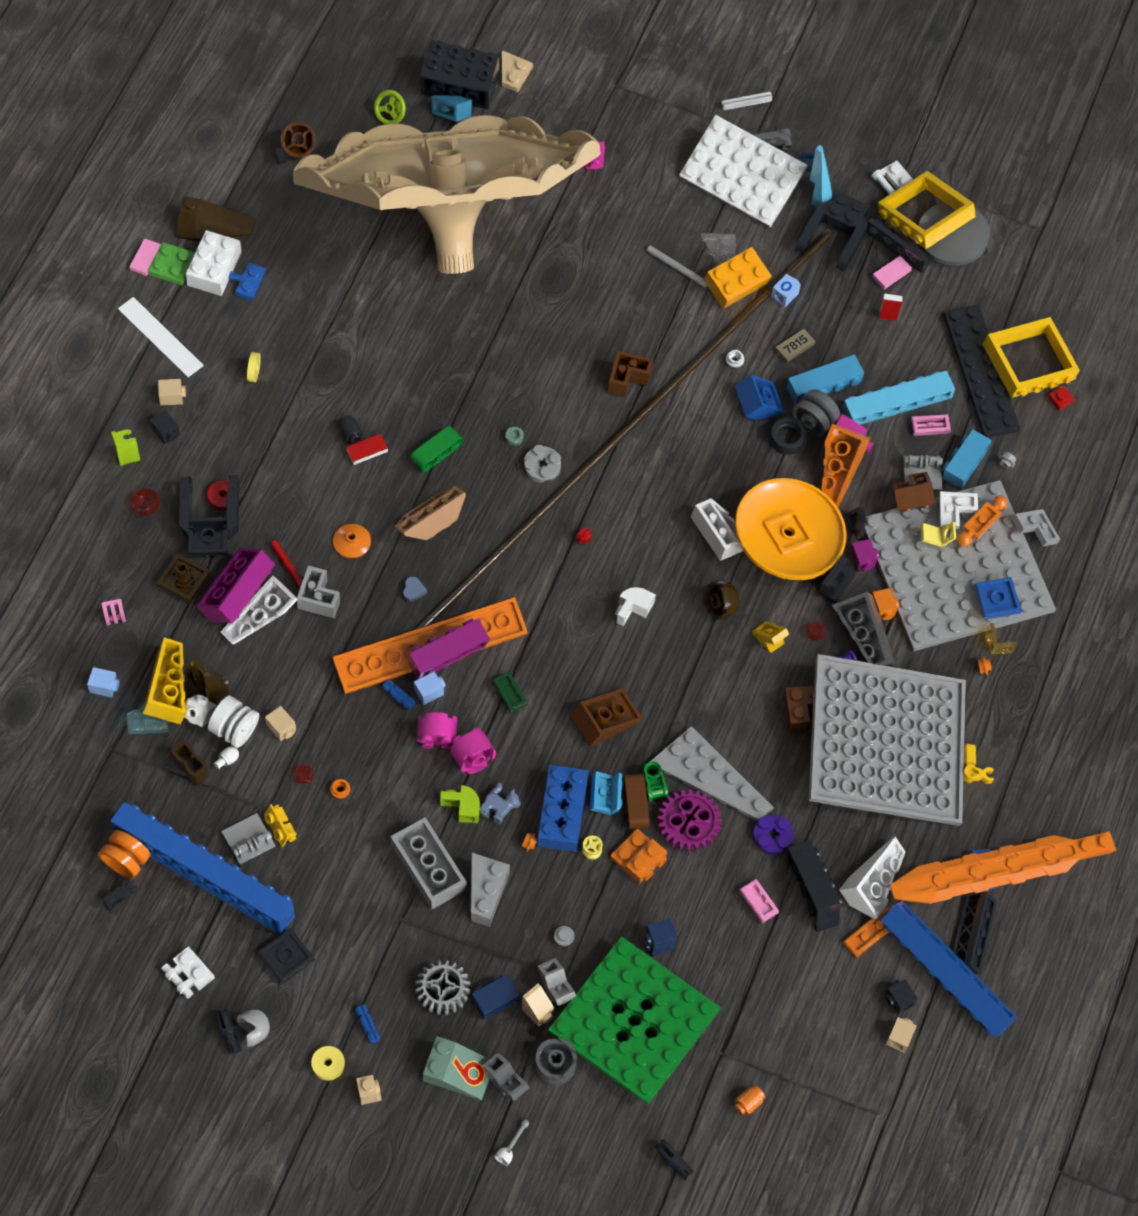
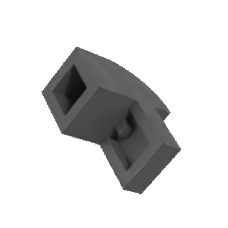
[482,1053,529,1101]

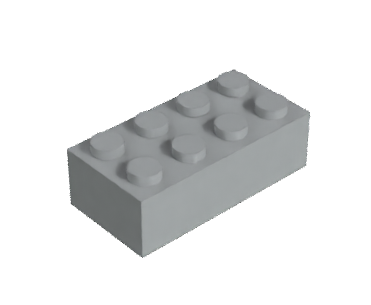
[391,818,466,910]

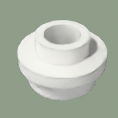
[726,350,744,368]

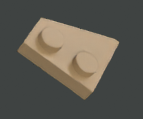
[502,51,533,93]

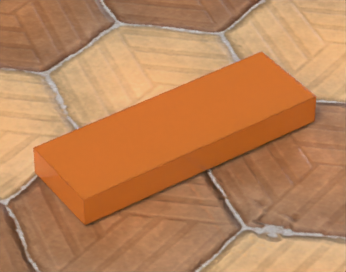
[843,906,891,958]

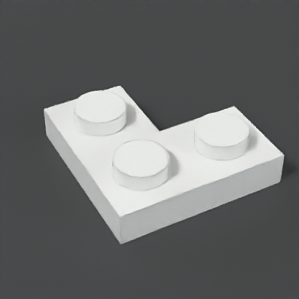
[939,491,978,529]

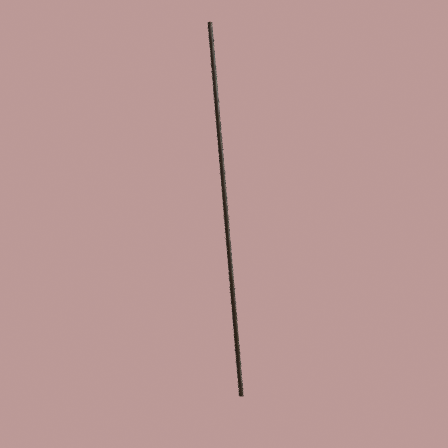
[415,232,831,630]

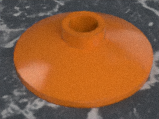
[333,524,371,558]

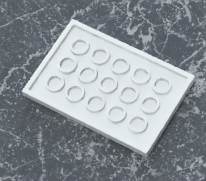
[679,115,807,227]

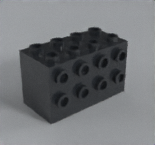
[420,40,499,110]

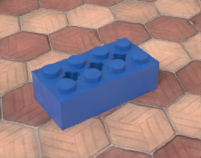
[537,765,589,852]

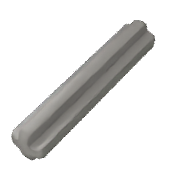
[721,91,772,110]

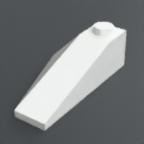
[221,576,298,645]

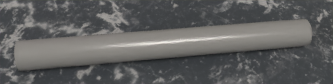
[647,245,708,288]

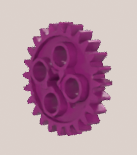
[657,789,722,852]

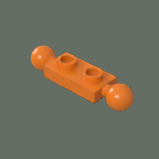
[957,496,1007,547]

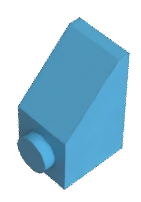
[432,96,472,122]

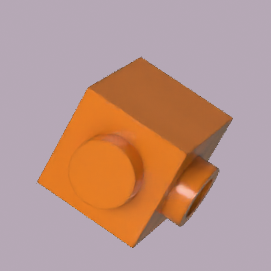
[872,588,899,620]

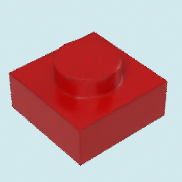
[1048,385,1075,411]

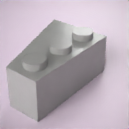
[471,853,510,927]

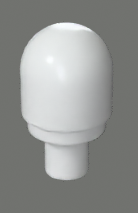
[214,746,239,769]

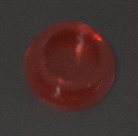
[807,622,826,641]
[294,764,314,784]

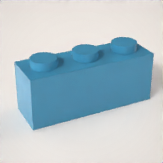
[942,430,992,489]

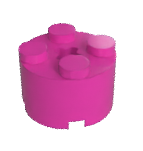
[417,712,457,749]
[450,728,496,774]

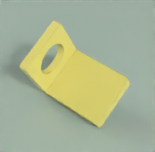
[921,521,956,547]

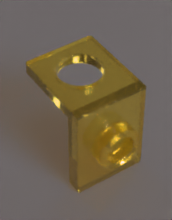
[985,623,1017,654]

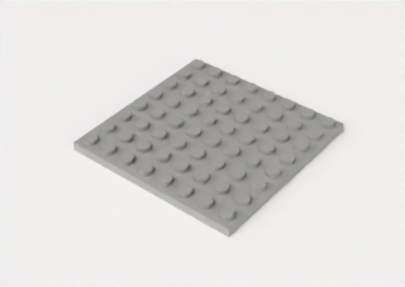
[864,480,1056,652]
[809,654,966,826]

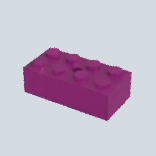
[196,548,275,623]
[407,618,490,680]

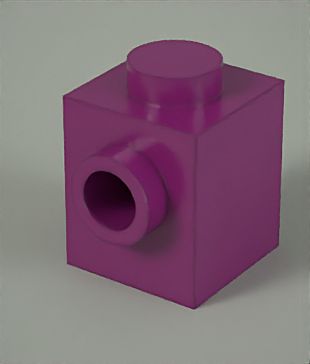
[850,539,879,571]

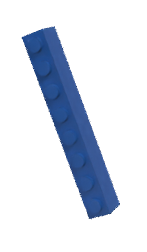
[881,901,1018,1038]

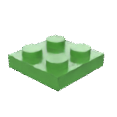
[148,242,195,286]

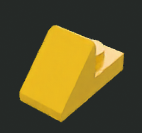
[752,621,789,653]

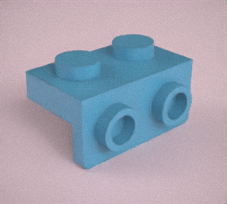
[590,771,623,816]

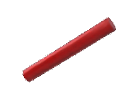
[270,540,303,589]

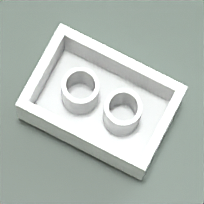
[186,230,241,296]

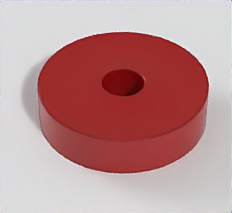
[208,480,230,510]

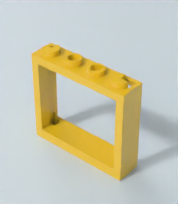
[878,171,975,249]
[983,317,1080,398]

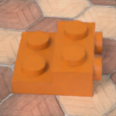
[610,829,667,884]

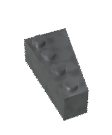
[832,592,896,667]

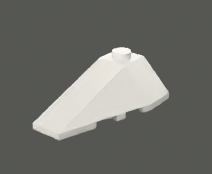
[839,837,905,919]

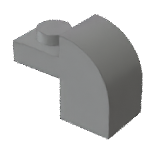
[538,958,576,1006]

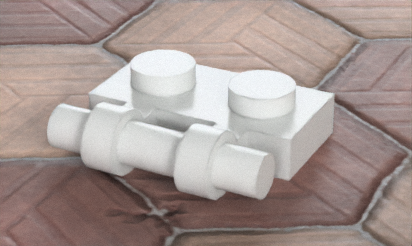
[161,946,215,999]

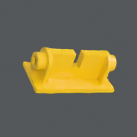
[264,804,297,848]

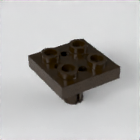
[157,553,210,603]

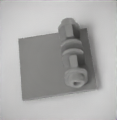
[903,455,943,490]
[222,813,275,864]

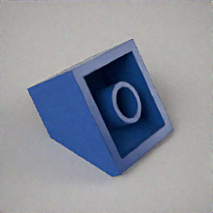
[735,375,784,420]

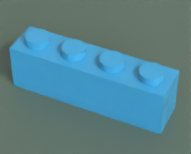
[786,354,864,405]

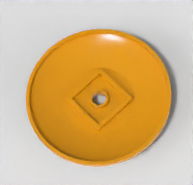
[735,478,846,580]

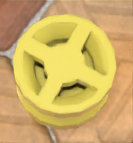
[582,835,603,860]

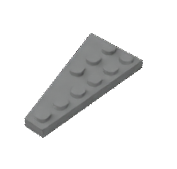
[651,726,773,822]

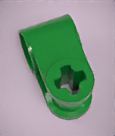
[643,761,668,802]

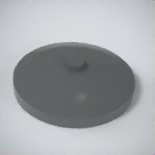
[919,203,990,266]

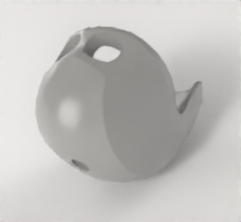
[237,1009,270,1047]

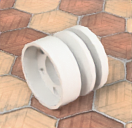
[208,695,259,748]

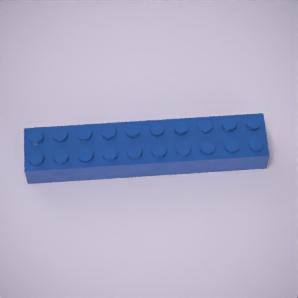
[110,802,295,935]

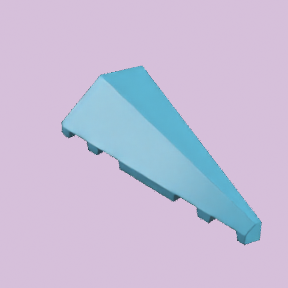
[810,145,833,208]

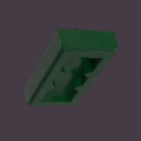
[492,671,528,714]

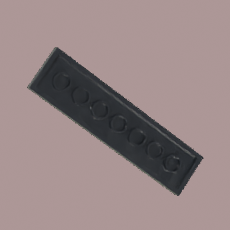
[943,304,1020,438]

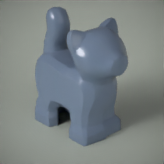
[479,783,521,825]

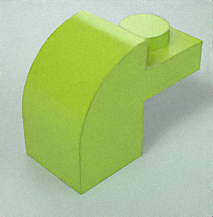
[440,785,480,823]

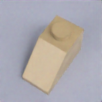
[522,984,554,1027]

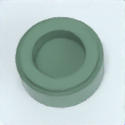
[505,427,524,446]

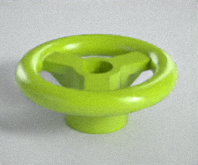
[374,90,406,124]

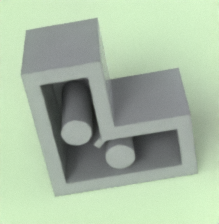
[297,566,340,619]

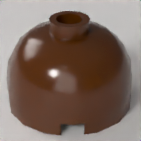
[280,121,316,157]

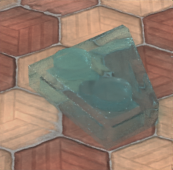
[126,705,168,734]

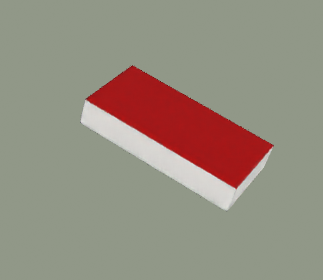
[879,294,903,321]
[346,434,388,465]

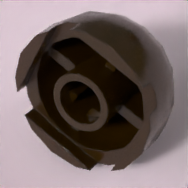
[705,581,740,620]

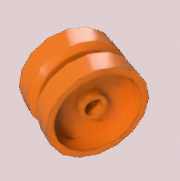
[98,830,151,879]

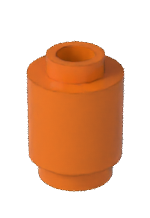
[734,1085,765,1116]

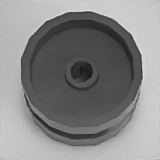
[792,389,840,437]

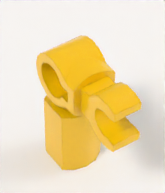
[963,744,994,784]

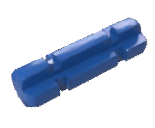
[382,679,415,710]
[355,1004,380,1044]

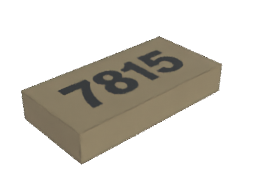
[775,329,815,363]

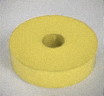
[247,352,261,382]
[311,1046,345,1080]

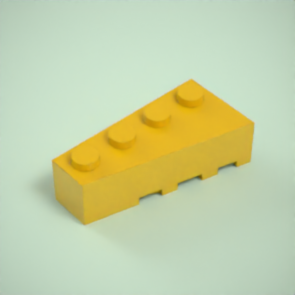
[143,638,186,725]

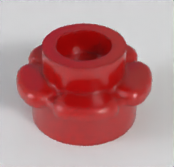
[575,527,592,544]

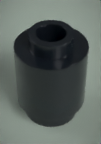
[339,415,363,443]

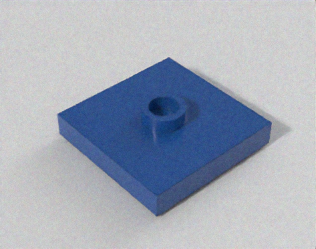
[974,577,1022,620]

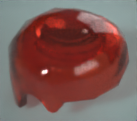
[131,488,160,516]

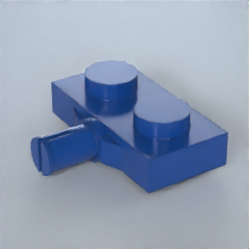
[229,263,266,301]

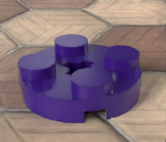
[753,815,793,855]

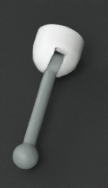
[494,1119,529,1166]

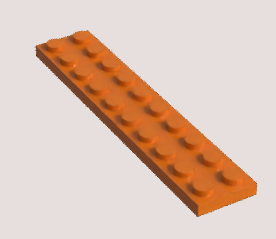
[332,597,528,694]

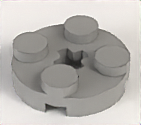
[524,445,561,482]

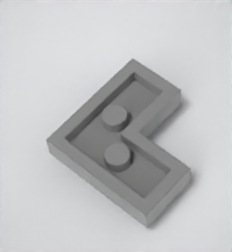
[1012,509,1060,546]

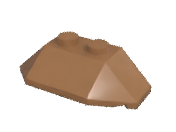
[394,486,466,540]

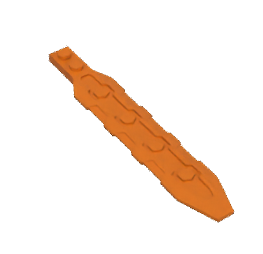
[890,832,1116,904]

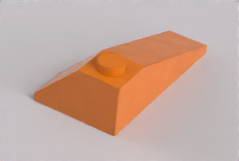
[822,424,871,507]

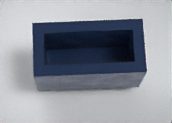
[643,918,678,957]
[472,974,520,1020]

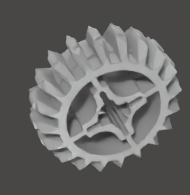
[415,960,470,1015]

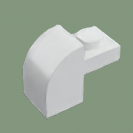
[615,587,656,626]

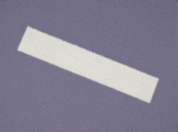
[118,297,204,377]

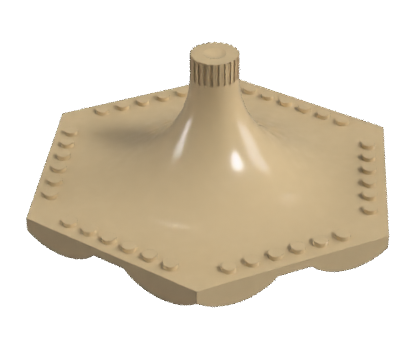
[293,115,600,274]

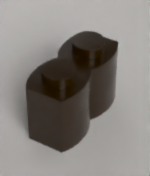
[171,740,209,785]

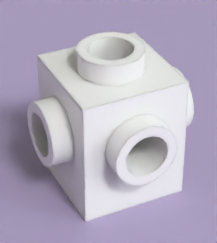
[184,694,217,727]

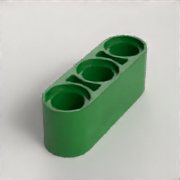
[410,426,463,472]

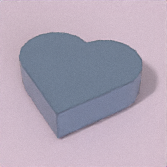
[403,577,427,602]

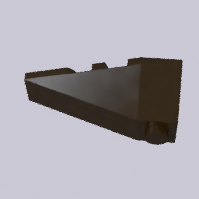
[177,196,255,241]
[186,658,230,704]

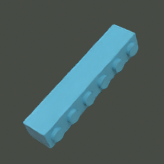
[842,371,955,425]

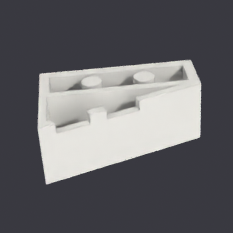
[691,499,744,561]

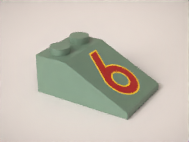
[423,1036,489,1101]

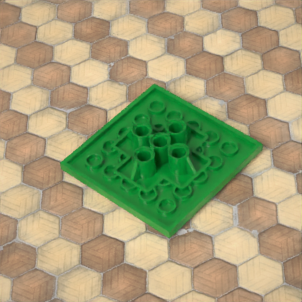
[548,936,721,1105]

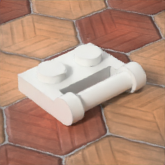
[872,161,913,195]

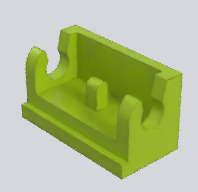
[111,430,140,466]

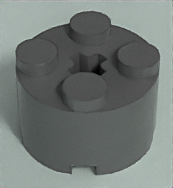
[535,1038,577,1086]

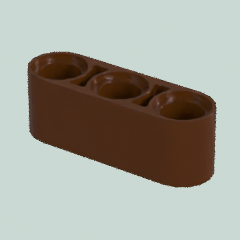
[624,773,649,829]

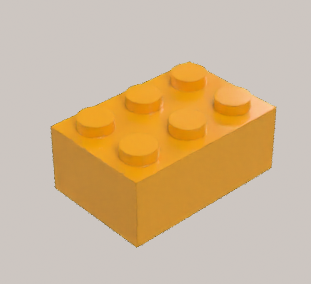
[704,247,772,309]

